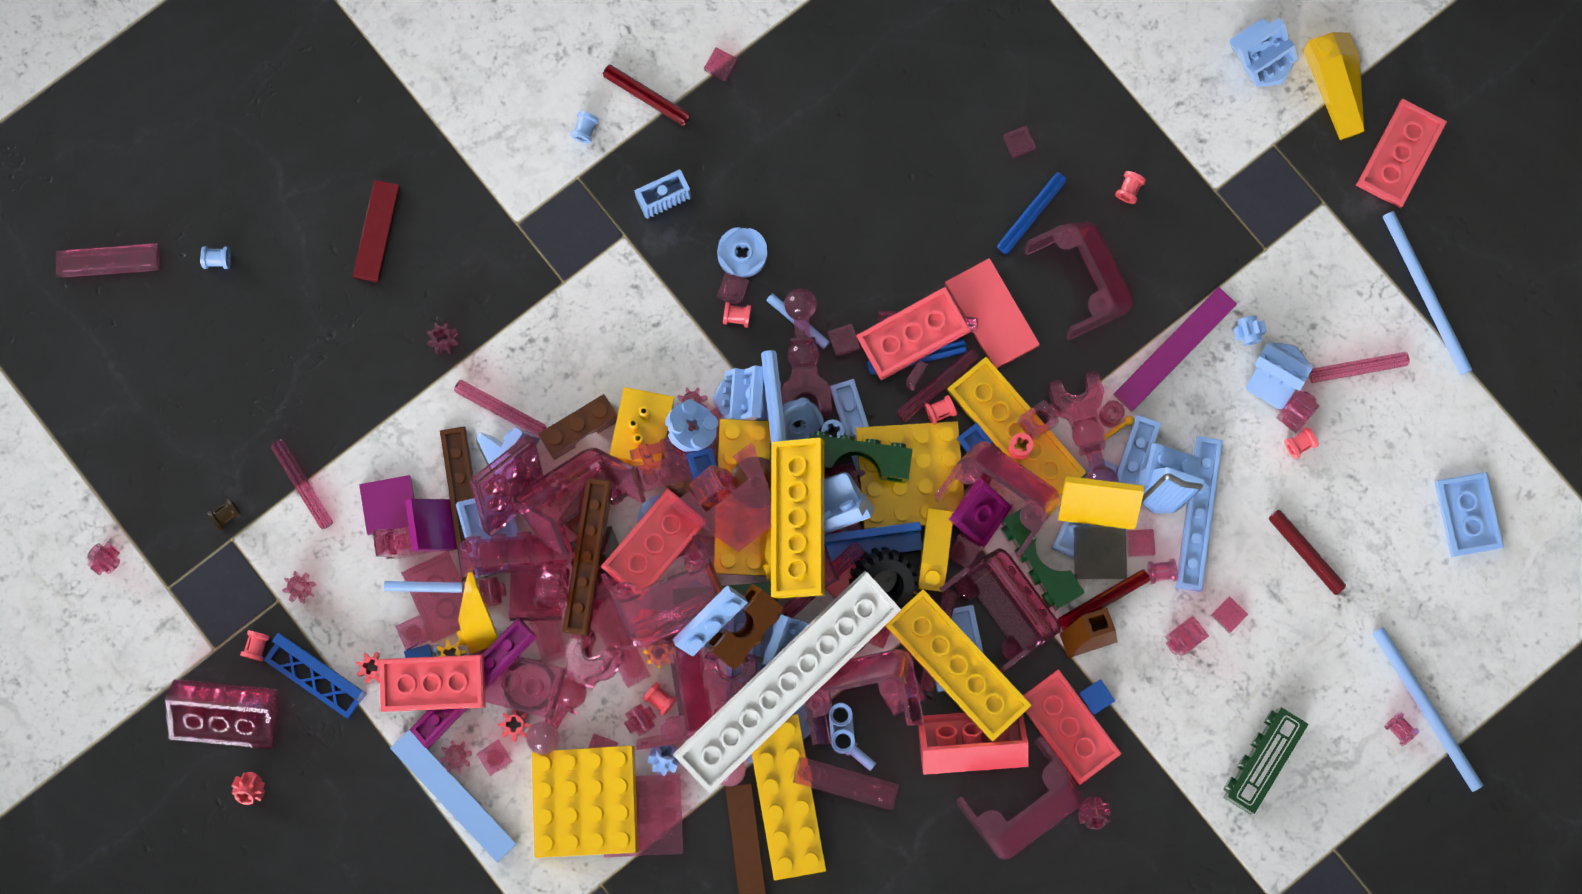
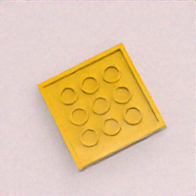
[855,421,964,529]
[532,746,639,858]

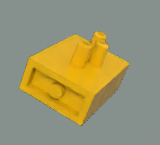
[609,387,675,473]

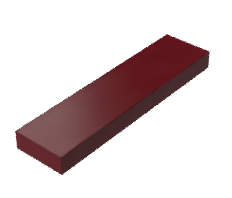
[353,180,400,283]

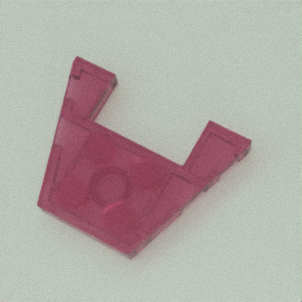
[671,442,771,552]

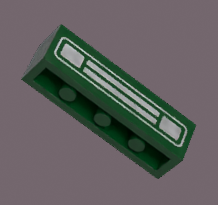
[1223,707,1309,815]

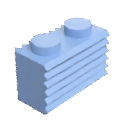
[634,169,691,219]

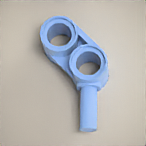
[829,703,876,771]

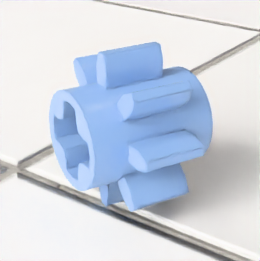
[1233,315,1267,346]
[647,742,679,776]

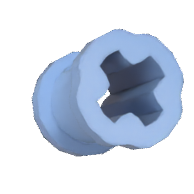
[570,111,599,144]
[200,246,231,269]
[821,419,844,438]

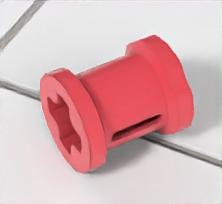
[1115,171,1146,204]
[723,302,751,328]
[924,395,957,425]
[1284,427,1319,459]
[1008,433,1033,460]
[240,630,270,662]
[643,682,678,716]

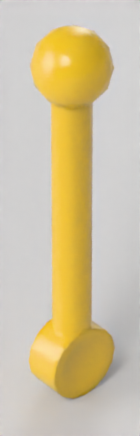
[1089,416,1134,451]

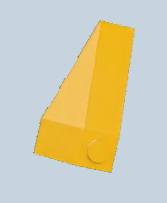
[1303,32,1364,140]

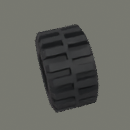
[849,547,919,609]

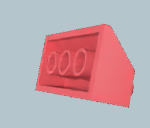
[918,713,1028,775]

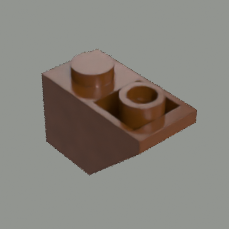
[1060,608,1118,659]

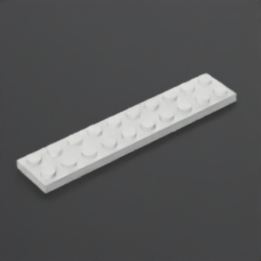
[673,571,901,793]

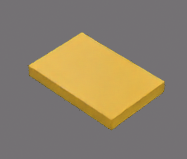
[1058,476,1144,530]

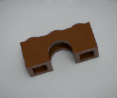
[538,394,618,460]
[704,584,784,670]

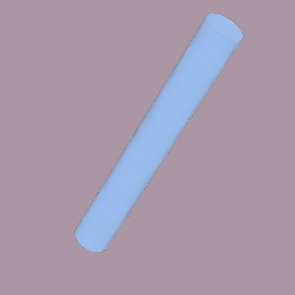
[766,293,830,349]
[384,581,463,593]

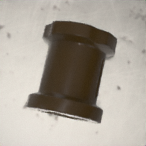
[207,498,242,531]

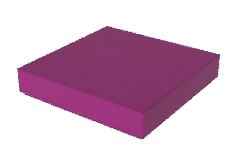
[359,475,415,536]
[949,478,1012,548]
[405,499,457,552]

